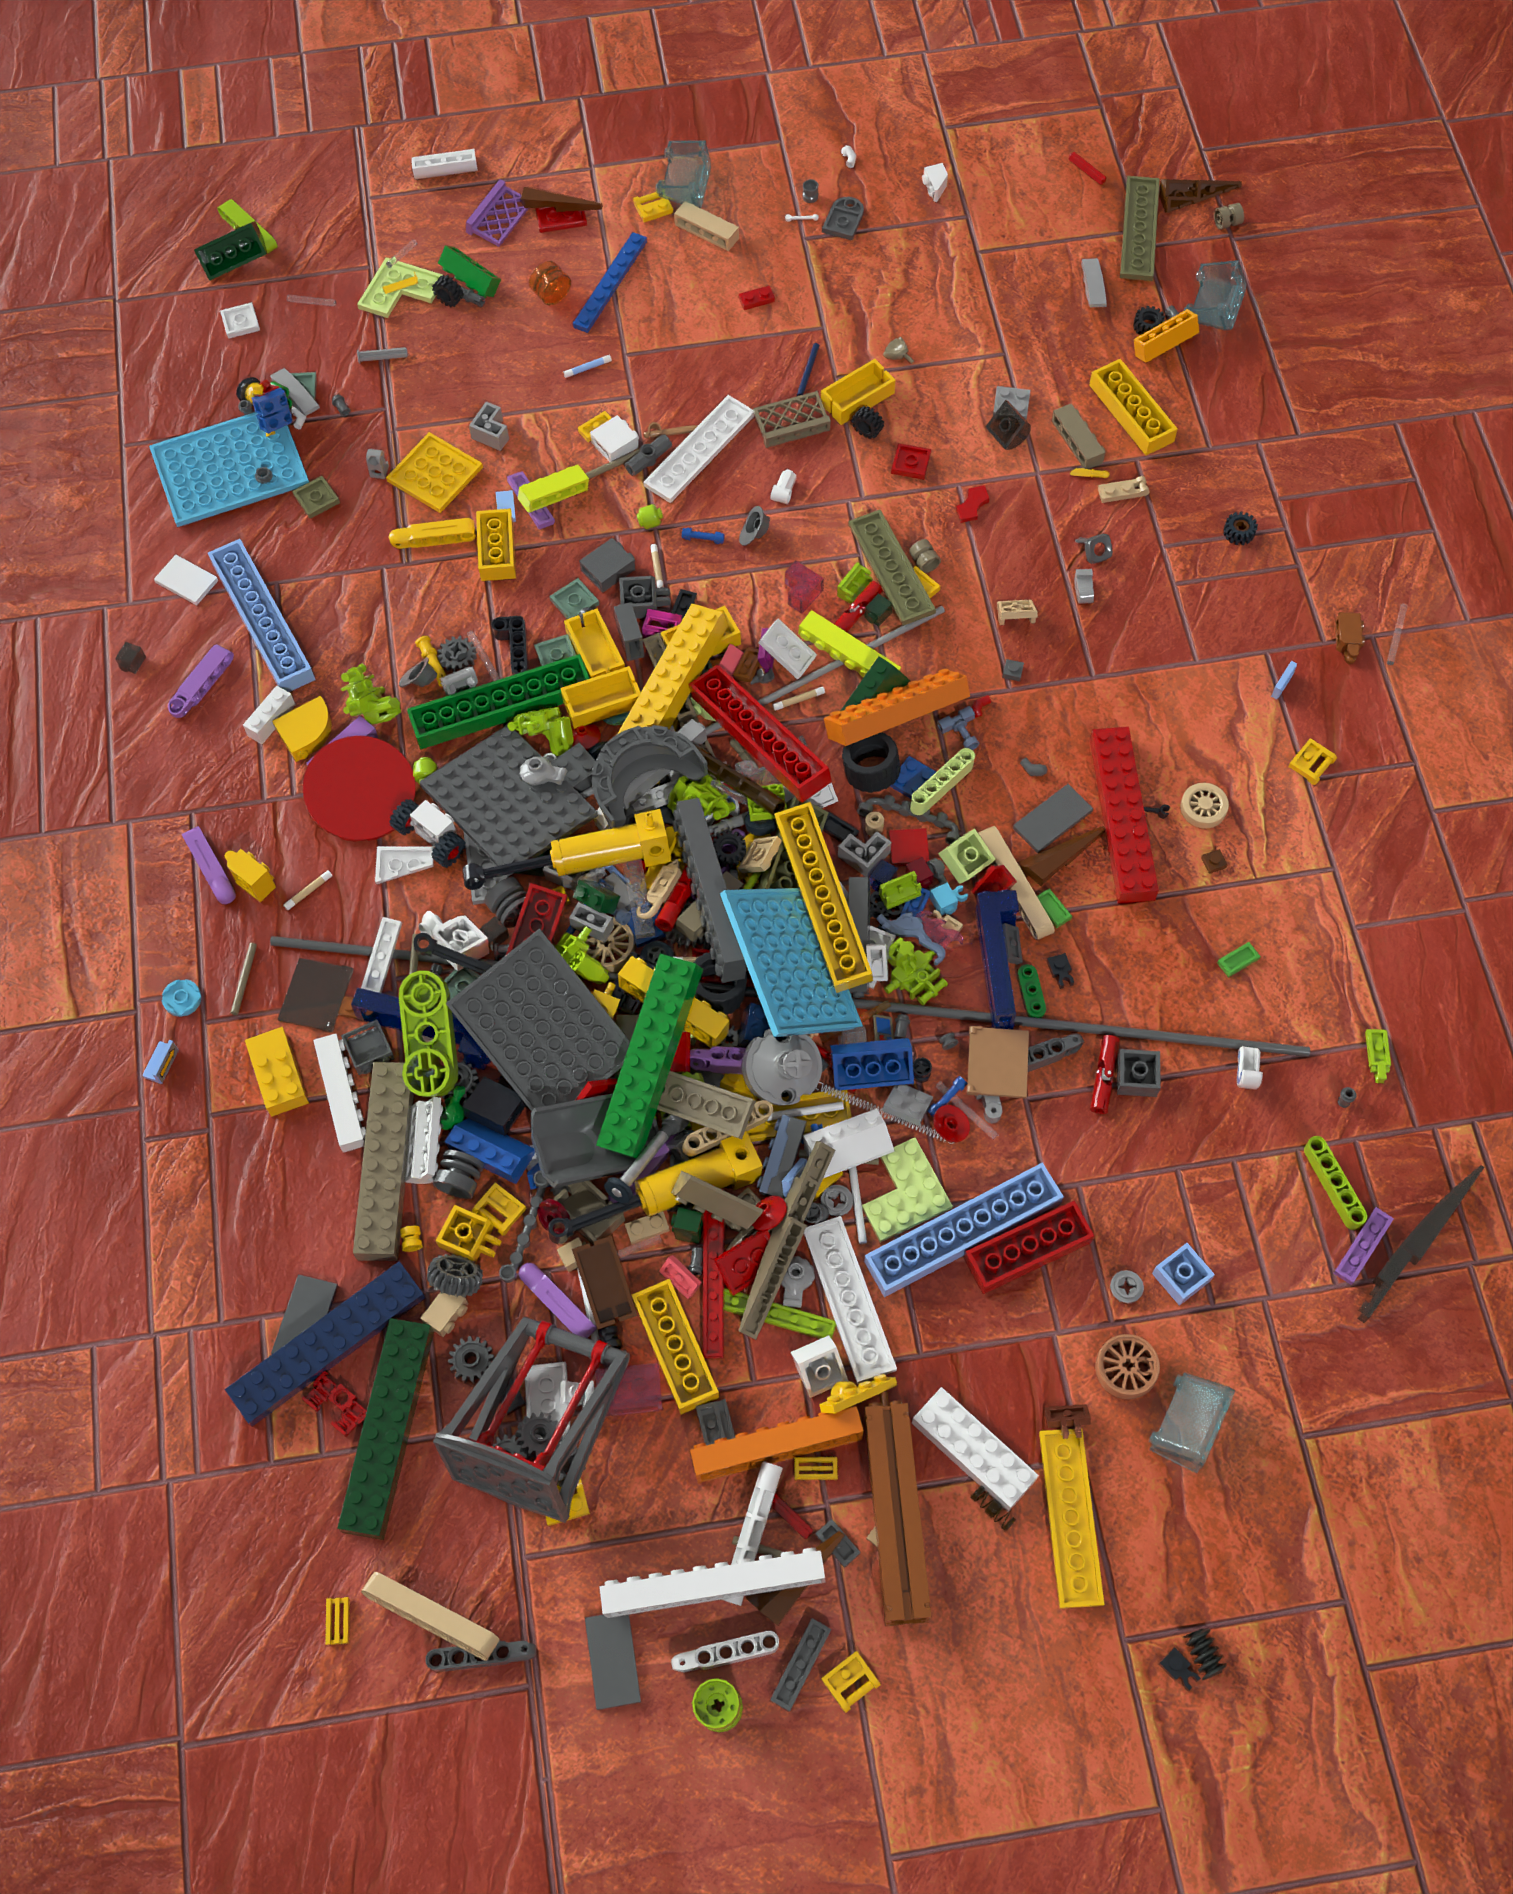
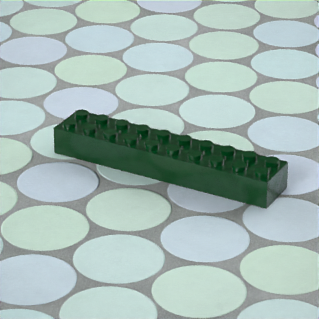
[337,1318,434,1540]

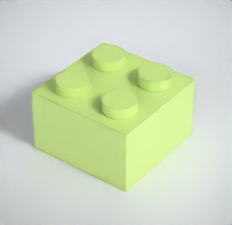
[938,828,996,884]

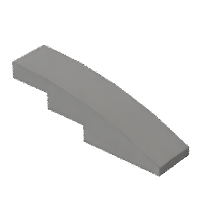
[1081,258,1107,307]
[270,368,320,416]

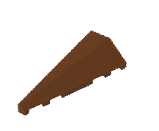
[1159,179,1242,213]
[521,187,603,212]
[1017,827,1105,886]
[746,1530,845,1626]

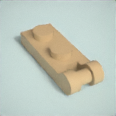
[1098,476,1150,503]

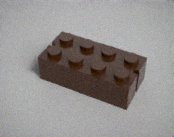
[572,1235,637,1329]

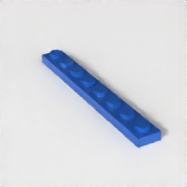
[573,232,647,333]

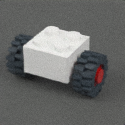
[389,799,466,868]

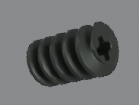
[1183,1628,1227,1680]

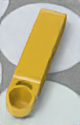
[389,518,476,549]

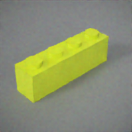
[518,465,589,513]

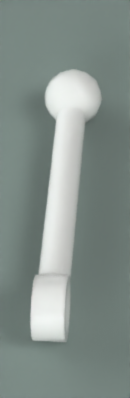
[785,214,819,222]

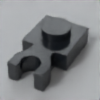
[1046,953,1074,989]
[1159,1647,1201,1691]

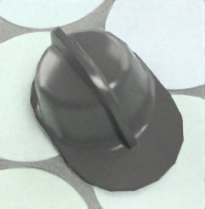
[739,506,770,546]
[399,657,437,687]

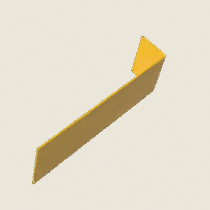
[382,271,418,294]

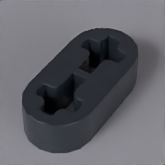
[870,891,903,919]

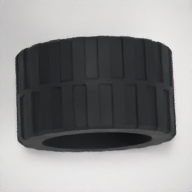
[842,732,901,793]
[693,953,747,1016]

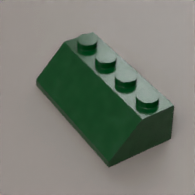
[194,222,267,281]
[840,656,911,711]

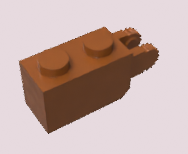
[1335,612,1365,664]

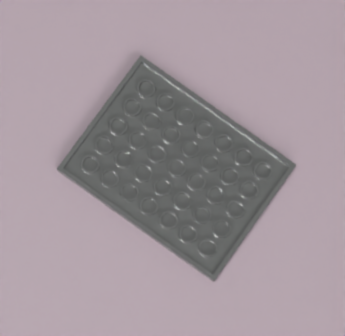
[419,725,598,877]
[446,929,630,1111]

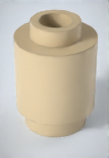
[865,812,884,837]

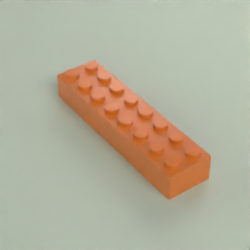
[824,669,970,746]
[690,1406,864,1483]

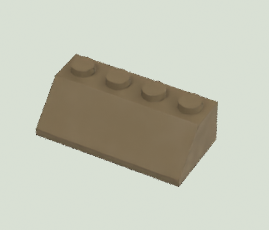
[671,1171,763,1231]

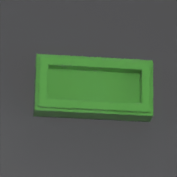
[1037,888,1072,929]
[1217,942,1261,978]

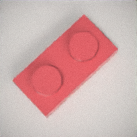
[659,1255,702,1299]

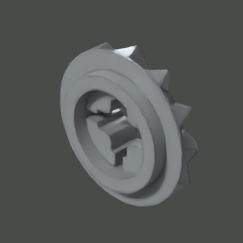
[821,1185,853,1216]
[1110,1270,1144,1304]

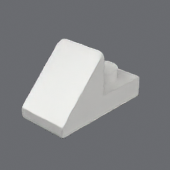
[866,944,888,981]

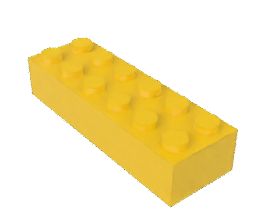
[1089,359,1178,455]
[618,956,729,1048]
[631,1279,719,1415]

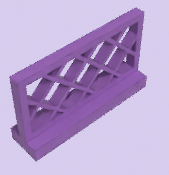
[466,179,529,247]

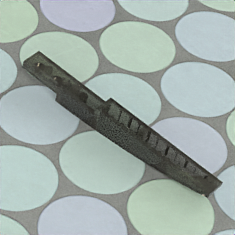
[1357,1165,1485,1323]

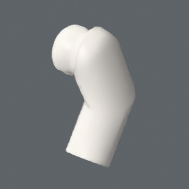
[841,146,857,168]
[291,407,306,429]

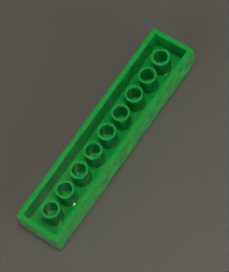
[407,654,590,750]
[596,954,703,1159]

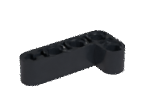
[491,616,529,675]

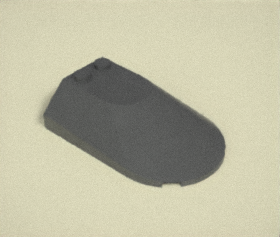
[531,1094,659,1188]

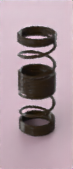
[970,1486,1016,1532]

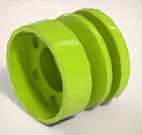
[692,1678,743,1733]

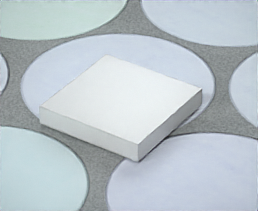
[220,302,260,339]

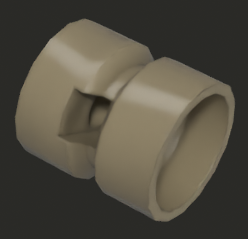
[1214,203,1244,230]
[909,539,941,573]

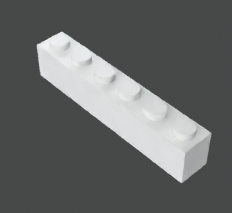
[313,1034,366,1153]

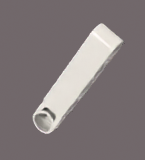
[671,1631,779,1672]

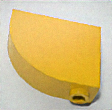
[272,696,332,762]

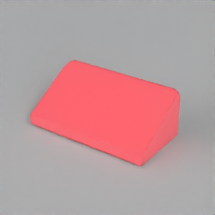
[719,644,744,680]

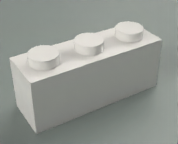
[243,686,295,744]

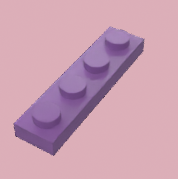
[507,471,555,529]
[1333,1207,1394,1285]

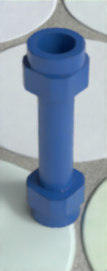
[682,528,725,544]
[927,1076,967,1117]

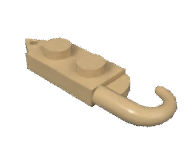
[636,859,682,919]

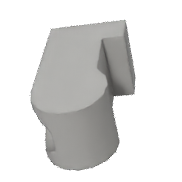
[366,449,389,479]
[1074,569,1094,604]
[975,1095,1002,1123]

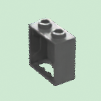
[341,1020,395,1075]

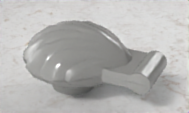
[520,756,567,786]
[781,1256,815,1308]

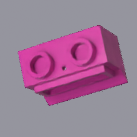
[642,609,682,641]

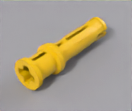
[415,636,446,686]

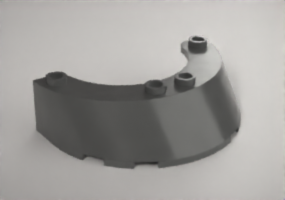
[592,725,708,829]

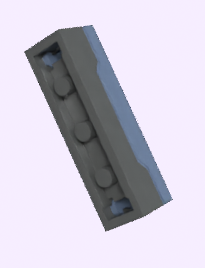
[757,1115,806,1198]

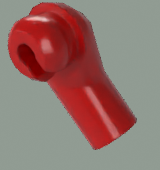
[971,695,991,718]

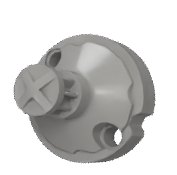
[742,1029,822,1105]

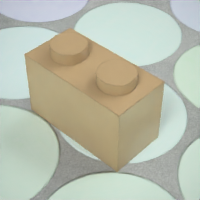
[420,1292,468,1337]

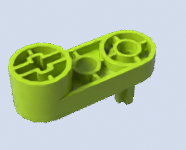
[399,970,458,1097]

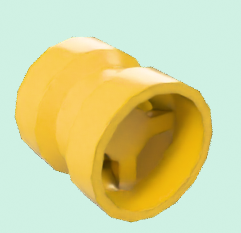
[400,1226,423,1252]

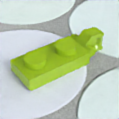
[1365,1029,1391,1083]

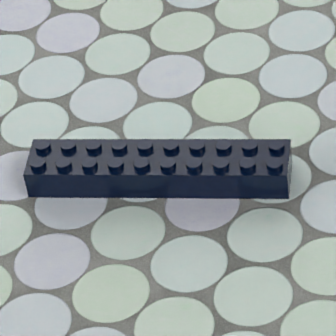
[224,1261,425,1427]

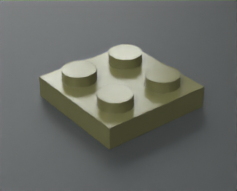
[292,476,340,519]

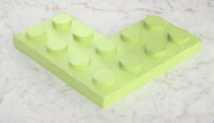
[357,257,442,318]
[862,1138,953,1243]

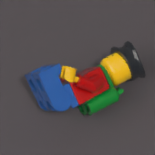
[236,377,293,437]

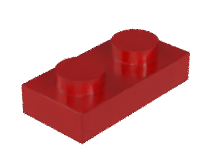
[739,285,775,310]

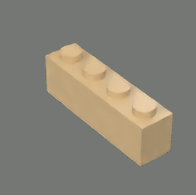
[674,201,739,251]

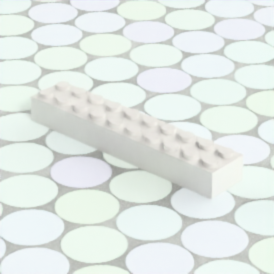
[599,1548,826,1618]

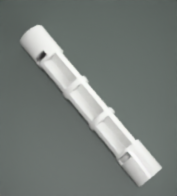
[721,1461,783,1606]

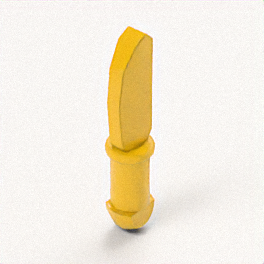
[1070,468,1110,478]

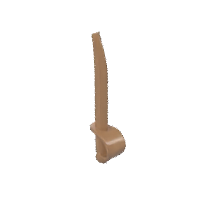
[643,422,697,438]

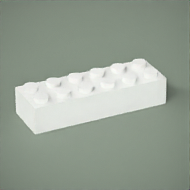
[912,1387,1039,1512]

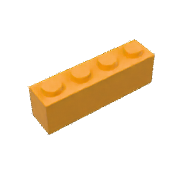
[1133,309,1199,363]

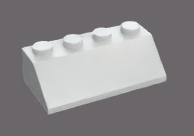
[803,1108,894,1178]

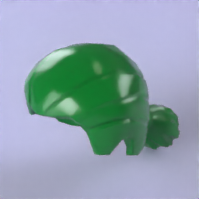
[440,1086,465,1130]

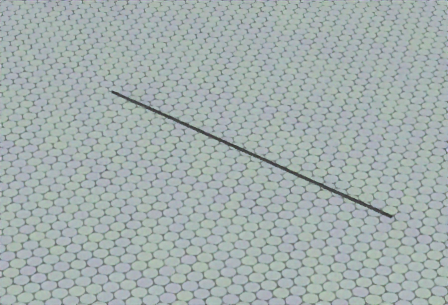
[270,936,1310,1057]

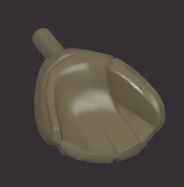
[883,337,914,364]

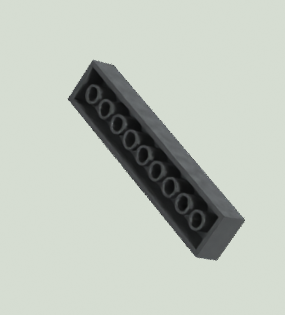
[673,798,747,983]

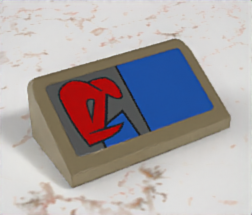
[872,1015,894,1041]

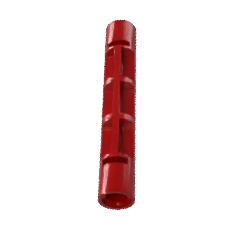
[655,833,717,932]

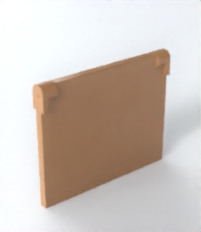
[967,1026,1029,1098]

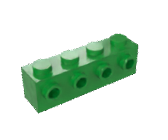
[438,245,502,298]

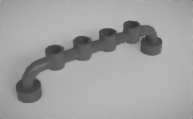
[857,795,961,845]
[499,1170,549,1283]

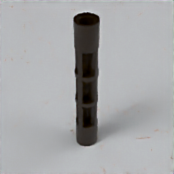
[693,743,786,816]

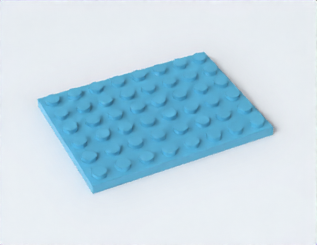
[149,412,309,527]
[720,888,863,1037]

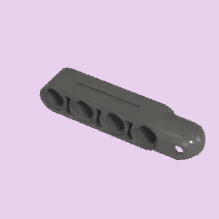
[1028,1034,1084,1072]
[425,1641,537,1672]

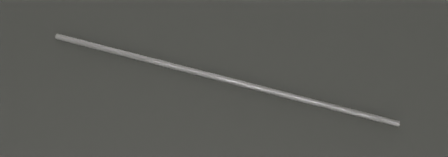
[579,606,945,799]

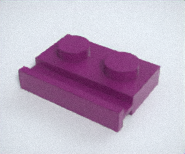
[757,628,774,673]

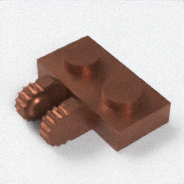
[1045,1404,1091,1439]

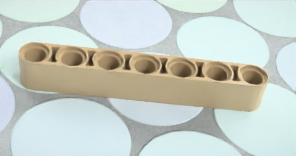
[978,826,1055,940]
[361,1572,499,1661]

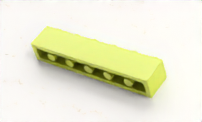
[798,610,901,678]

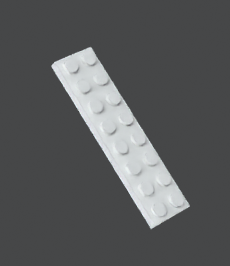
[643,395,755,503]
[804,1216,897,1384]

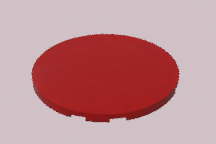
[303,736,416,842]

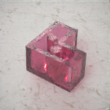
[785,560,824,613]

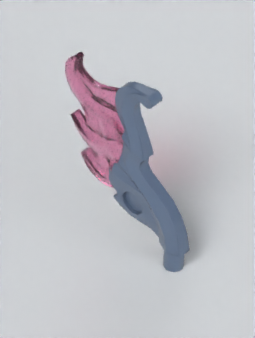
[877,910,963,966]

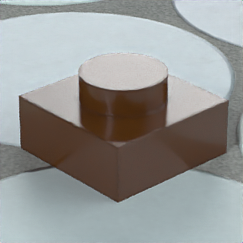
[1201,849,1228,874]

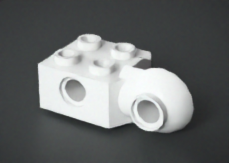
[419,911,489,971]

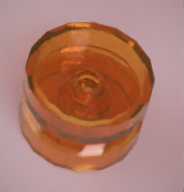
[529,261,571,306]

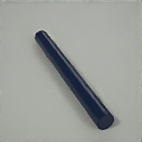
[796,343,820,396]

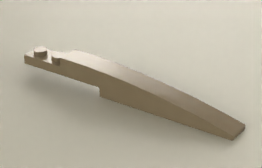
[643,633,716,779]
[739,1141,836,1340]

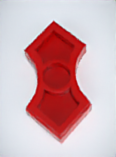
[956,485,990,523]

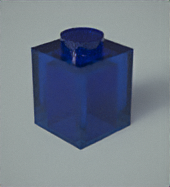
[870,859,898,891]

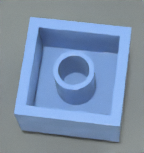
[1152,1243,1215,1306]

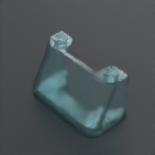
[656,140,711,209]
[1184,260,1246,330]
[1148,1372,1235,1473]

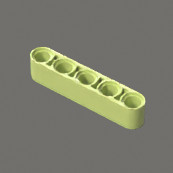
[910,748,975,815]

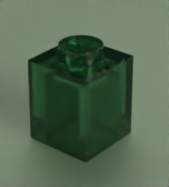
[865,594,892,627]

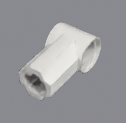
[771,469,797,504]

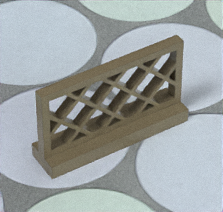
[753,391,831,448]

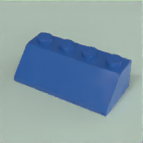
[830,1038,914,1091]
[444,1118,535,1184]

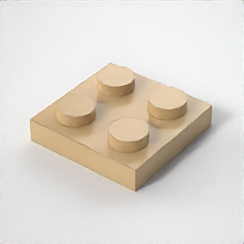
[738,836,782,874]

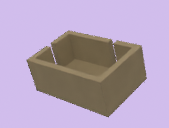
[554,1180,625,1246]

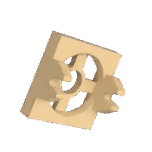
[997,600,1038,625]

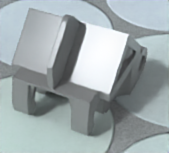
[439,666,478,696]

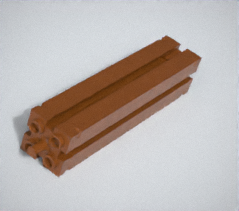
[864,1392,932,1627]

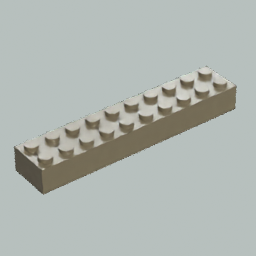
[353,1062,414,1261]

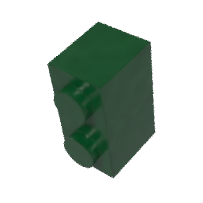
[573,879,621,914]
[671,1208,703,1244]

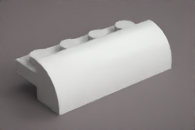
[411,149,478,180]
[405,1097,443,1184]

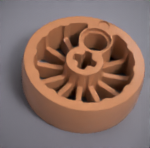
[1095,1334,1160,1399]

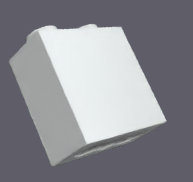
[590,415,639,462]

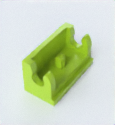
[837,562,873,604]
[879,871,922,910]

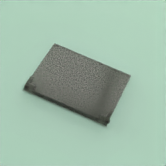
[277,958,354,1032]

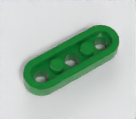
[1017,964,1046,1018]

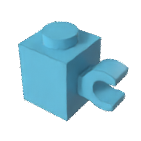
[930,882,968,916]

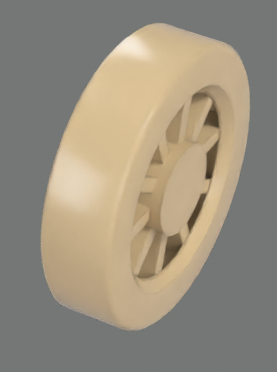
[1180,783,1229,828]

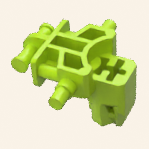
[341,664,401,725]
[507,707,574,756]
[668,774,736,820]
[553,926,610,984]
[884,937,948,1006]

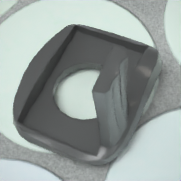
[1075,534,1113,564]

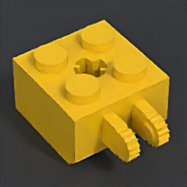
[224,849,276,902]
[436,1205,502,1264]

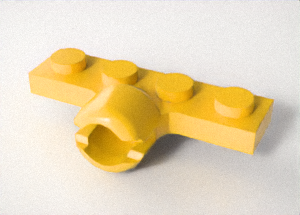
[819,1374,897,1414]

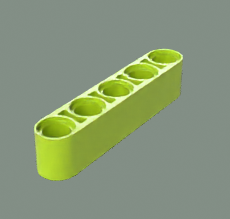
[217,199,278,256]
[1304,1136,1367,1231]

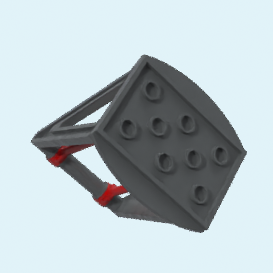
[433,1317,630,1523]

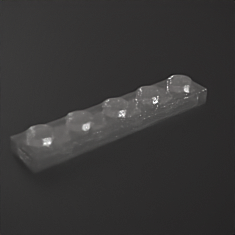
[622,859,655,939]

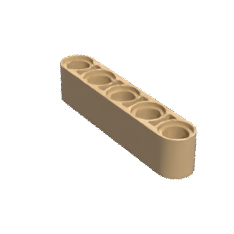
[682,1100,773,1156]

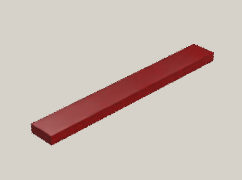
[703,1210,725,1359]

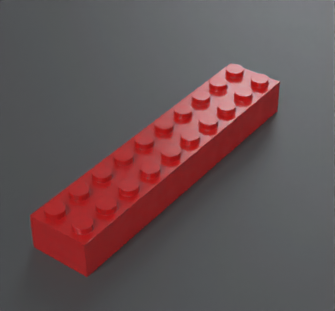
[688,664,832,803]
[1089,726,1159,904]

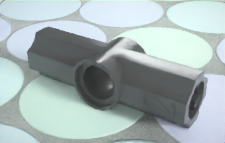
[625,434,672,476]

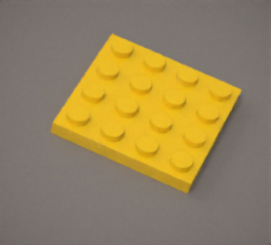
[386,432,483,513]

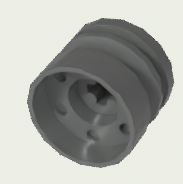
[484,877,527,928]
[433,1150,484,1199]

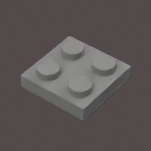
[993,386,1030,421]
[882,1084,933,1126]

